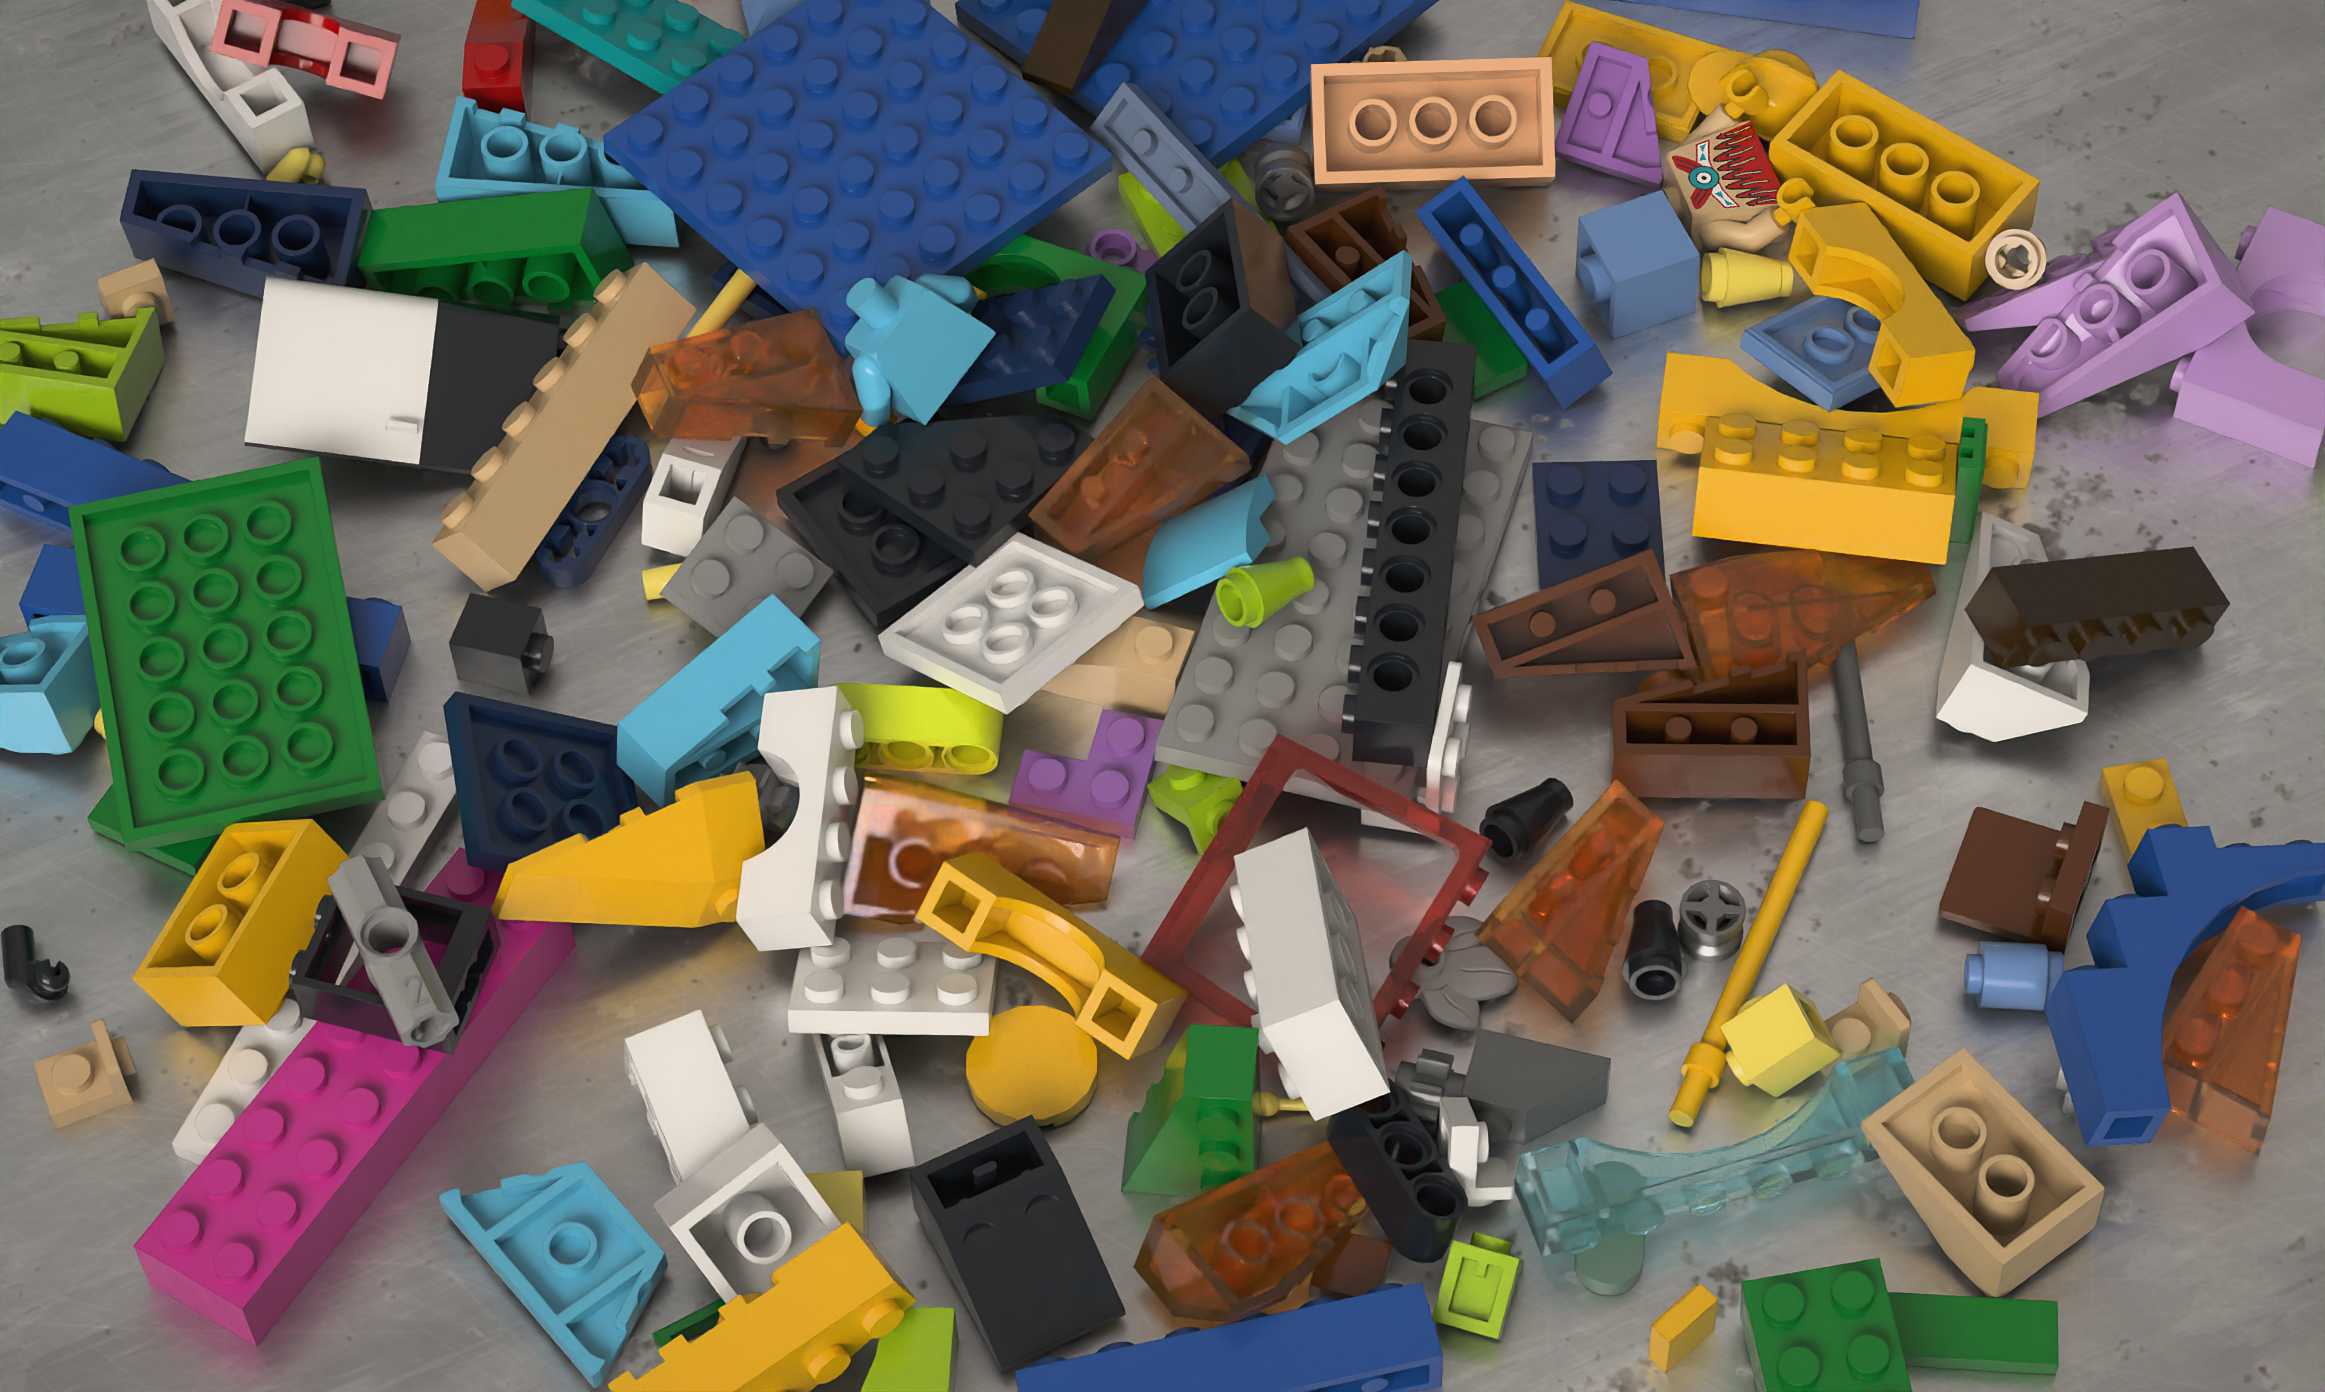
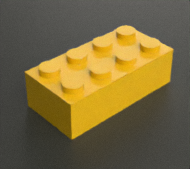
[1768,69,2040,302]
[1692,413,1957,565]

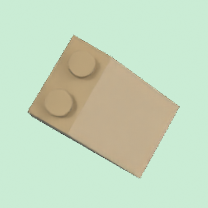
[1861,1047,2105,1298]

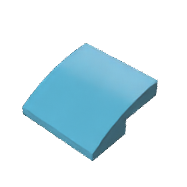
[1142,474,1277,611]

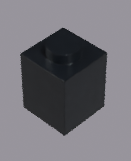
[449,593,554,695]

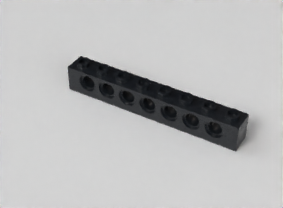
[1341,339,1477,768]

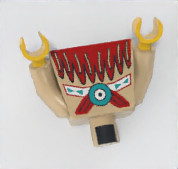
[1637,69,1817,254]

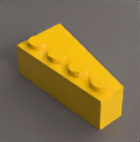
[607,1221,917,1392]

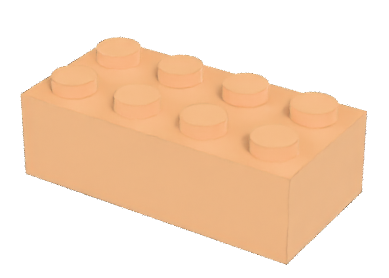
[1310,57,1556,193]

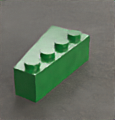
[357,187,635,316]

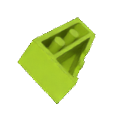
[0,307,166,442]

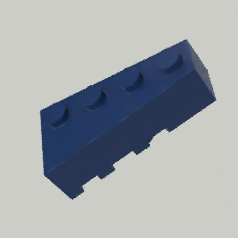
[119,169,373,299]

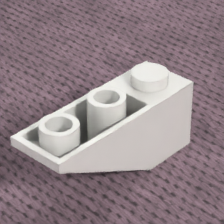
[641,396,754,557]
[811,1033,916,1178]

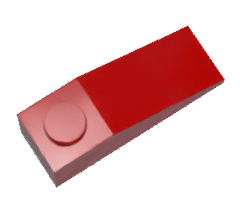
[462,0,536,122]

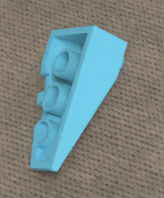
[0,615,101,755]

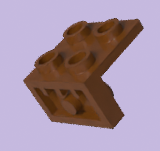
[1938,801,2110,955]

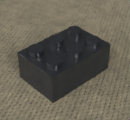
[1145,197,1303,423]

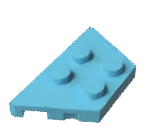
[438,1161,668,1388]

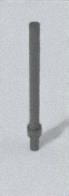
[1816,550,1885,842]

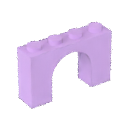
[2170,206,2325,469]

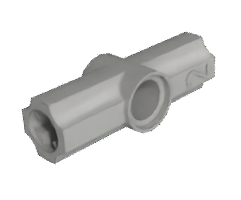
[327,854,459,1049]

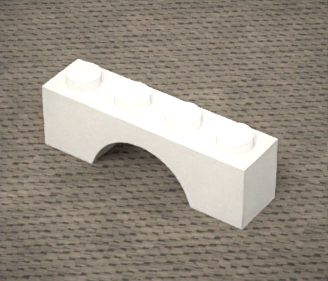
[146,0,316,175]
[736,686,864,951]

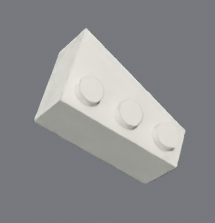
[624,1009,758,1186]

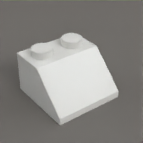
[652,1121,842,1303]

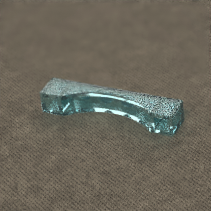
[1514,1046,1915,1257]

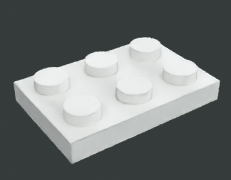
[788,936,999,1036]

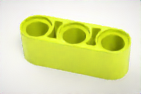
[828,682,1004,775]

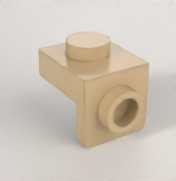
[97,258,175,326]

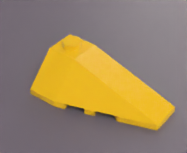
[491,771,766,928]

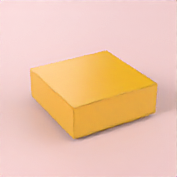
[1648,1284,1718,1374]

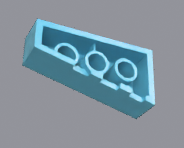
[435,95,685,247]

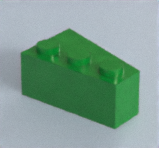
[1121,1024,1262,1204]

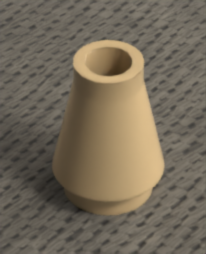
[1985,229,2046,290]

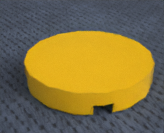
[966,1005,1098,1127]

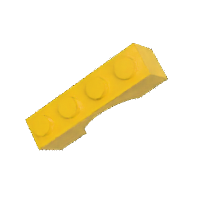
[1788,202,1976,408]
[915,850,1190,1060]

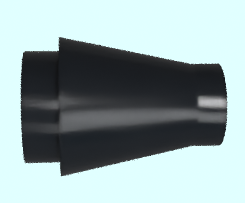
[1479,778,1573,863]
[1622,900,1688,1000]

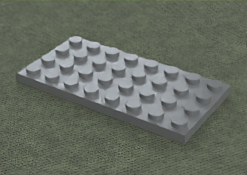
[1155,396,1534,819]

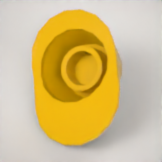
[1687,49,1820,142]

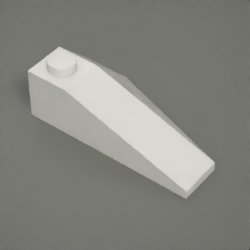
[1936,511,2090,742]

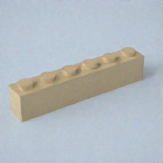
[431,262,697,592]

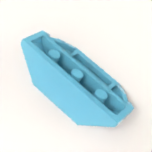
[1226,250,1412,445]

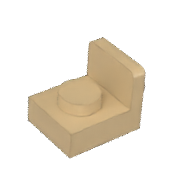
[1820,977,1911,1095]
[33,1018,137,1129]

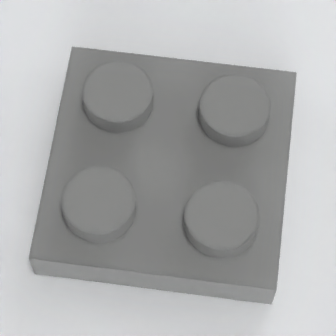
[659,495,834,638]

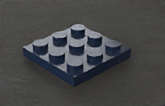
[443,691,638,873]

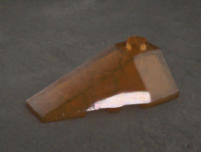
[841,770,1121,925]
[1133,1140,1370,1323]

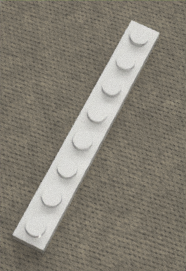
[172,730,459,1165]

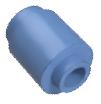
[1964,941,2064,1011]

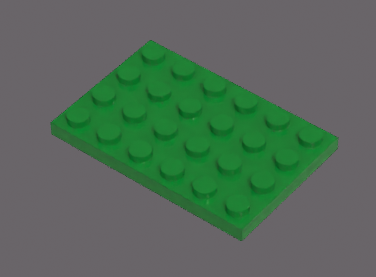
[68,456,385,853]

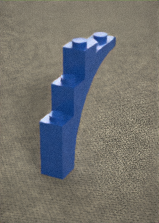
[2044,824,2325,1147]

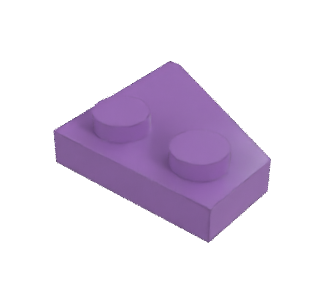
[1554,41,1663,190]

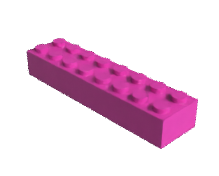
[133,847,576,1347]

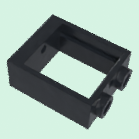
[289,885,501,1055]

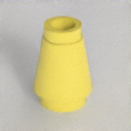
[1699,247,1793,308]

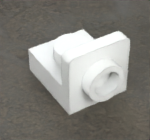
[1438,1097,1515,1206]

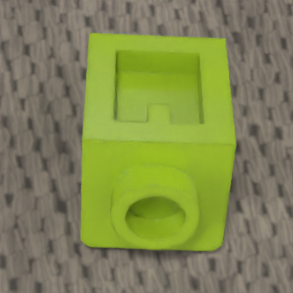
[1432,1232,1525,1340]

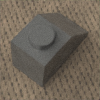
[1460,1028,1611,1145]

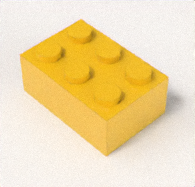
[132,819,351,1027]

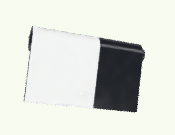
[244,276,568,475]

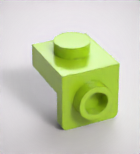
[1146,764,1256,859]

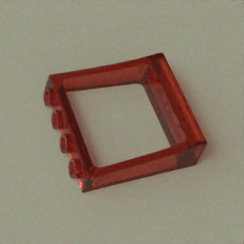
[1140,734,1493,1052]

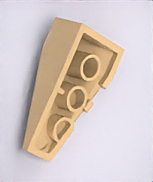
[1040,604,1205,720]

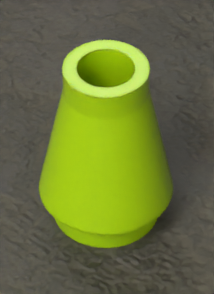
[1216,556,1314,628]

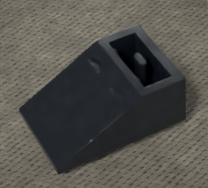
[908,1114,1126,1372]

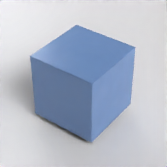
[1575,190,1700,340]

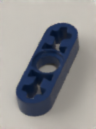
[535,434,654,589]

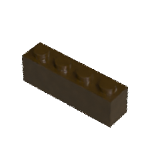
[1964,546,2230,668]

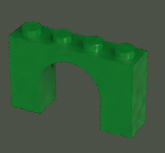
[962,232,1150,421]

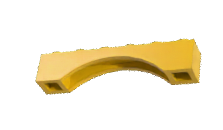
[1656,352,2039,489]

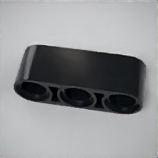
[1326,1078,1468,1264]

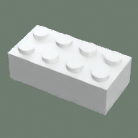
[1230,827,1390,1121]

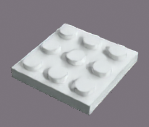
[878,532,1145,715]

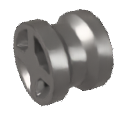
[1677,880,1746,963]

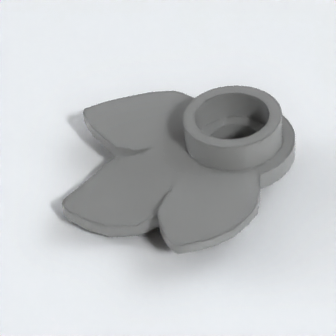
[1389,916,1520,1031]

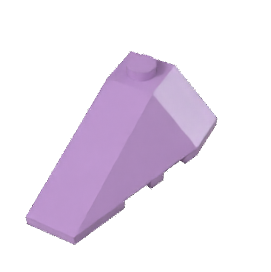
[1995,192,2256,419]
[1952,217,2139,332]

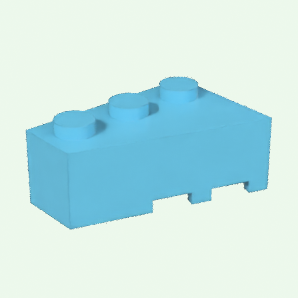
[616,593,821,809]

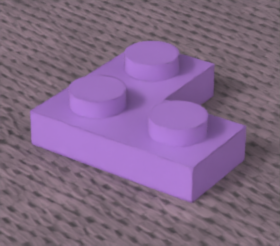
[1008,709,1164,840]

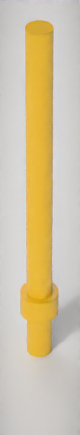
[1668,800,1829,1127]

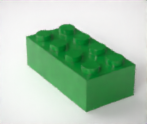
[1740,1258,1912,1392]

